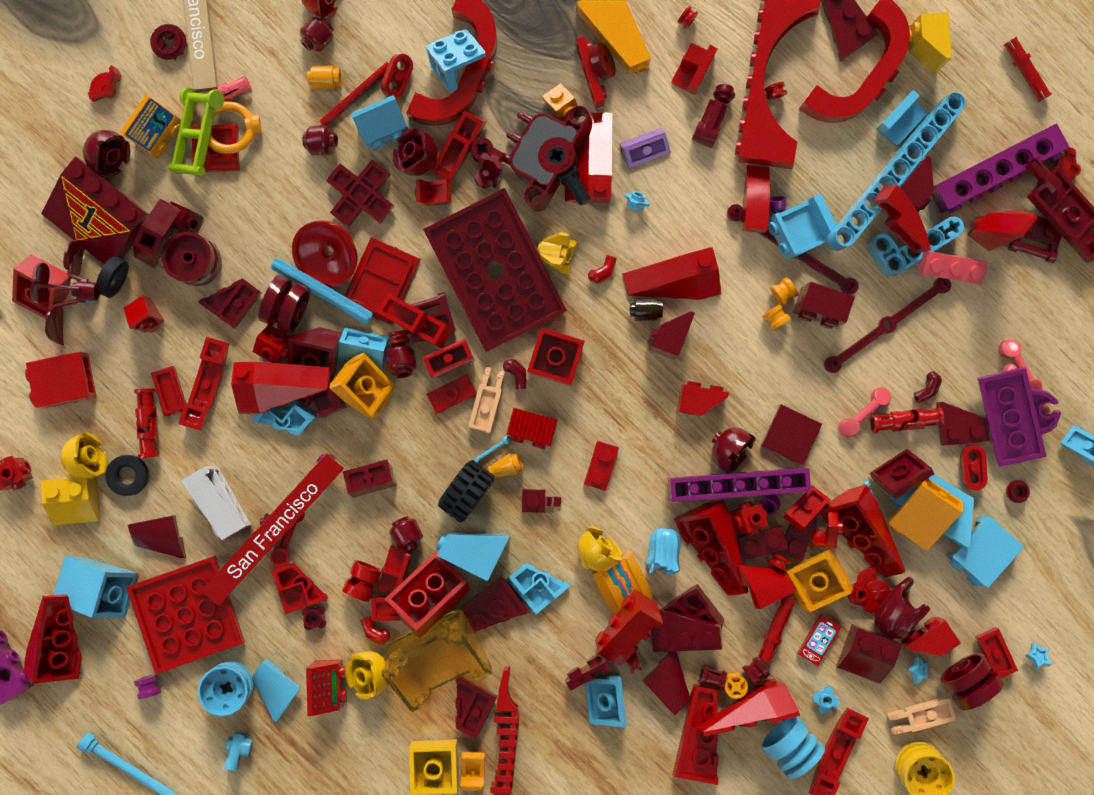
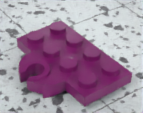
[977,367,1061,467]

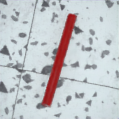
[319,61,389,125]

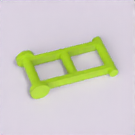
[168,88,224,176]

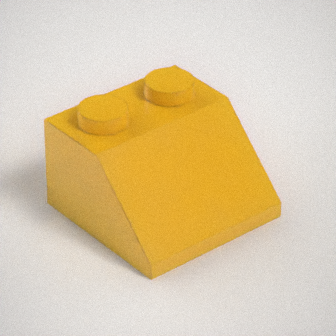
[908,12,952,72]
[40,477,100,525]

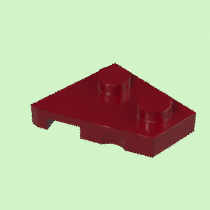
[198,278,262,329]

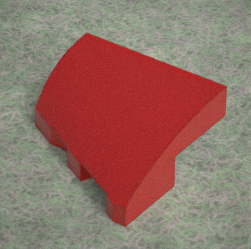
[271,563,328,614]
[736,565,796,609]

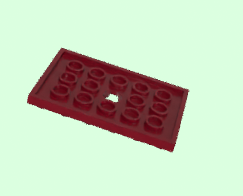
[423,188,567,352]

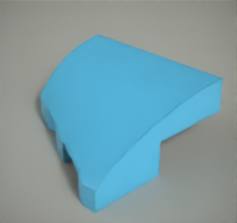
[252,399,317,436]
[506,563,571,616]
[252,659,301,722]

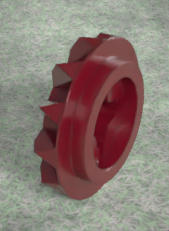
[150,24,187,61]

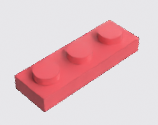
[918,251,988,285]

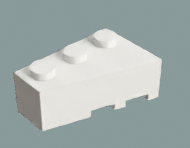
[181,466,251,540]

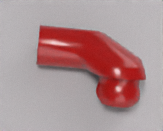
[588,255,617,284]

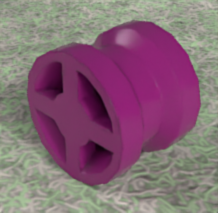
[134,674,161,699]

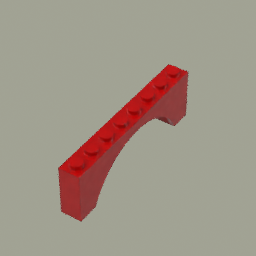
[735,0,821,170]

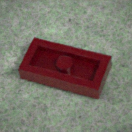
[778,518,819,562]
[737,525,789,560]

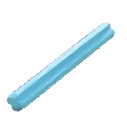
[271,258,373,324]

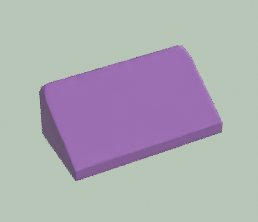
[620,128,671,168]

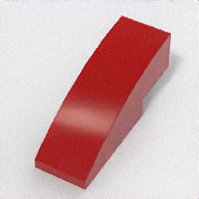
[431,110,487,182]
[742,165,770,233]
[874,185,931,253]
[377,293,453,349]

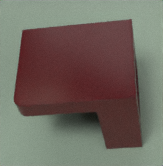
[314,388,347,418]

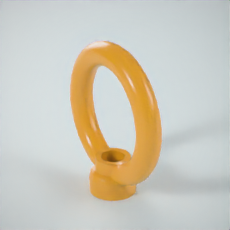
[201,101,262,154]

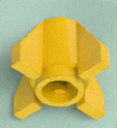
[537,232,578,275]

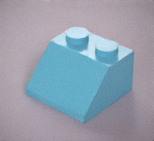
[351,95,409,150]

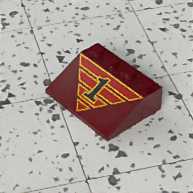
[41,156,149,265]

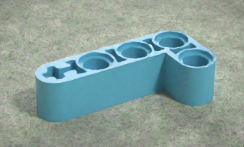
[868,217,964,276]

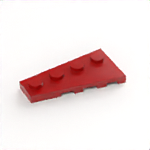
[673,684,719,785]

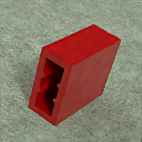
[25,352,97,409]

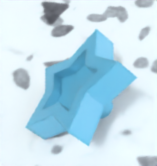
[1025,643,1052,670]
[908,657,930,684]

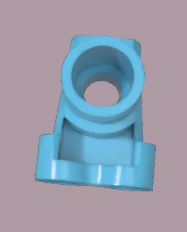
[224,732,253,771]

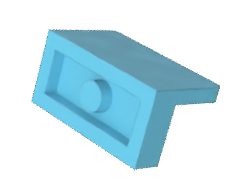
[877,90,927,146]
[338,328,389,371]

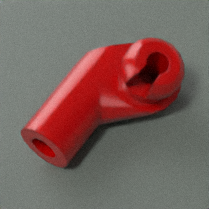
[360,616,391,645]

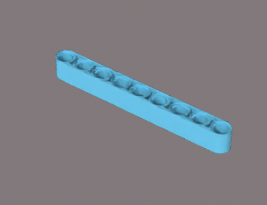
[827,92,966,251]

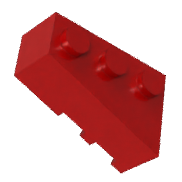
[595,589,663,667]

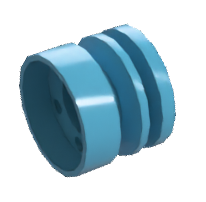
[197,661,254,716]
[761,716,825,779]

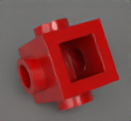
[252,325,290,363]
[0,456,33,491]
[730,501,768,536]

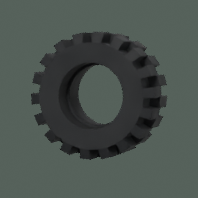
[438,460,495,523]

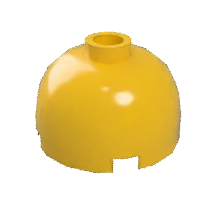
[61,432,108,479]
[577,526,623,572]
[345,651,390,700]

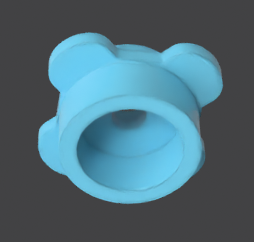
[624,191,650,211]
[812,686,840,714]

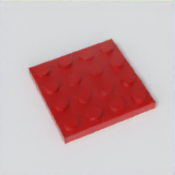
[126,555,245,674]

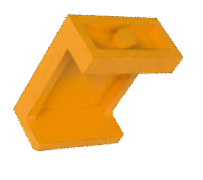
[888,478,964,551]

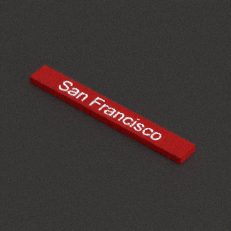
[201,453,344,606]

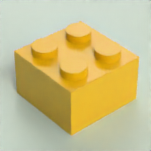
[409,739,459,795]

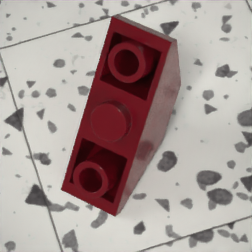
[133,199,182,268]

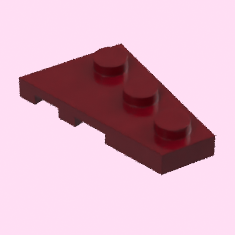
[447,576,530,637]

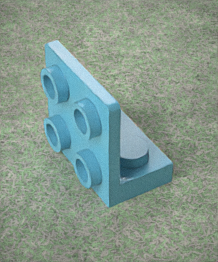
[426,29,486,92]

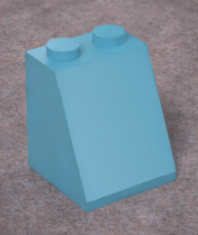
[436,531,510,581]
[53,556,138,618]

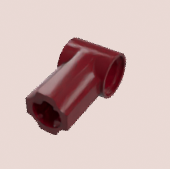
[691,99,728,148]

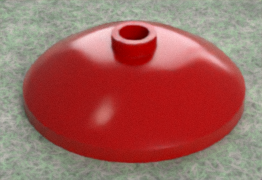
[292,220,358,287]

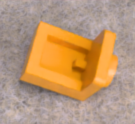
[542,83,578,122]
[460,752,485,791]

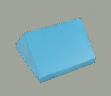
[585,673,627,727]

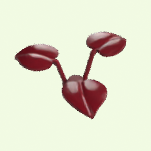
[30,240,101,345]

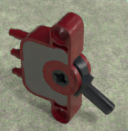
[503,105,593,212]

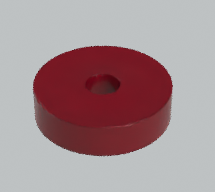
[589,42,616,80]

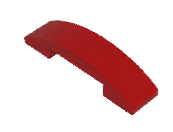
[178,337,229,431]
[809,708,869,795]

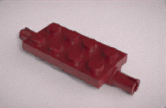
[1025,157,1094,263]

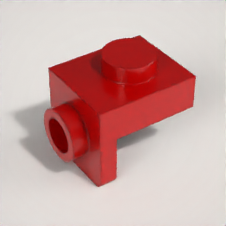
[415,179,451,206]
[813,512,843,548]

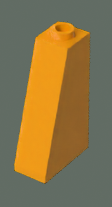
[576,0,651,74]

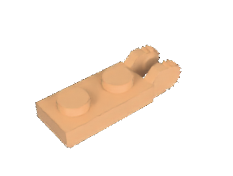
[468,367,505,434]
[887,696,957,735]

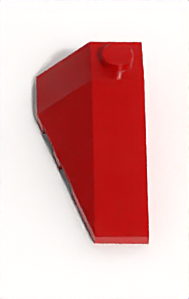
[231,362,331,414]

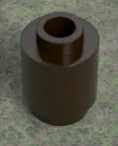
[629,298,663,321]

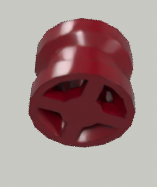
[471,137,494,163]
[742,657,771,687]

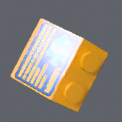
[119,95,181,158]

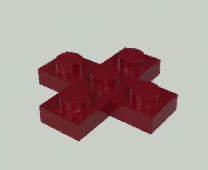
[326,160,394,228]

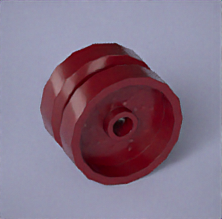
[161,231,222,286]
[258,275,311,334]
[940,653,1004,711]

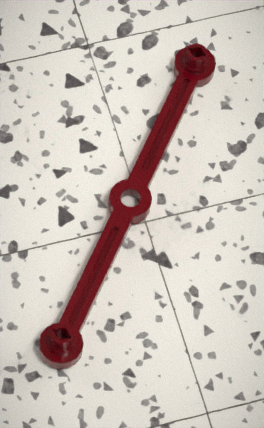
[727,204,859,295]
[824,277,951,373]

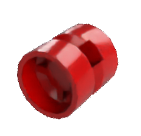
[342,560,382,602]

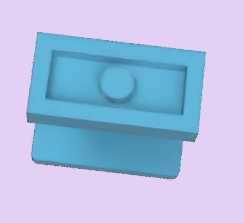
[768,193,840,261]
[946,515,1024,588]

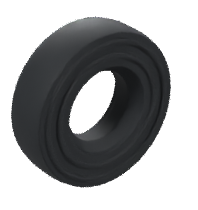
[96,257,129,298]
[105,455,149,496]

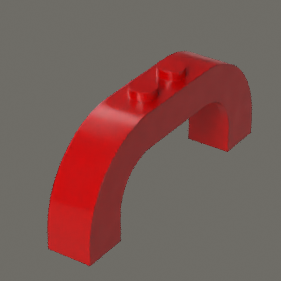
[406,0,497,126]
[799,0,910,123]

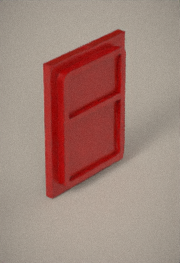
[344,237,421,325]

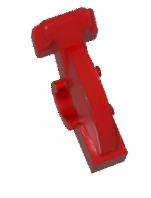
[88,65,121,102]
[1055,147,1081,182]

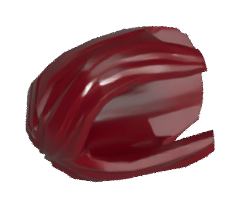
[874,577,930,639]

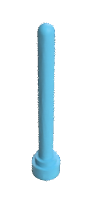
[77,732,177,795]

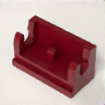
[343,459,397,498]

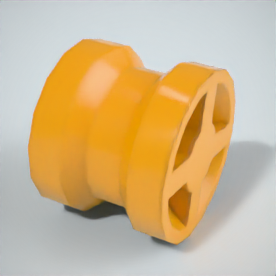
[770,277,799,306]
[762,303,791,331]
[723,672,748,699]

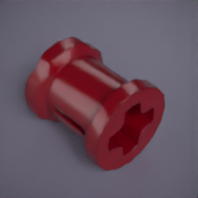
[698,664,727,691]

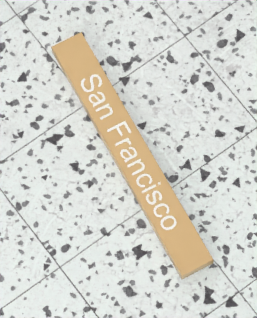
[183,0,218,92]

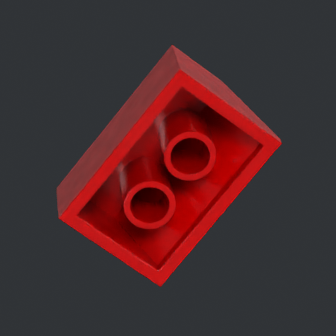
[385,551,470,639]

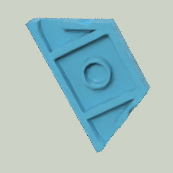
[889,474,974,550]

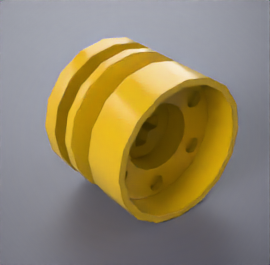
[895,742,955,795]

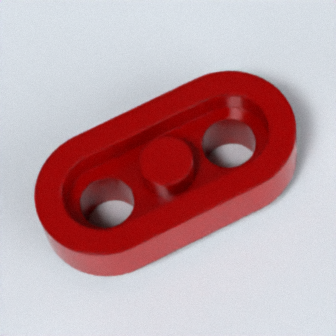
[381,54,413,98]
[960,445,988,491]

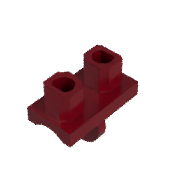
[475,148,506,189]

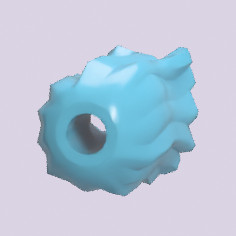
[645,528,681,576]

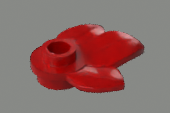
[847,567,891,613]

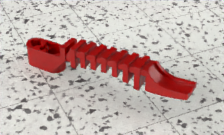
[490,666,520,795]

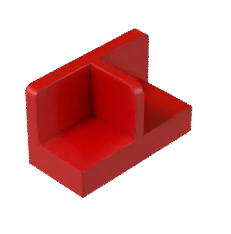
[671,43,718,95]
[377,545,413,594]

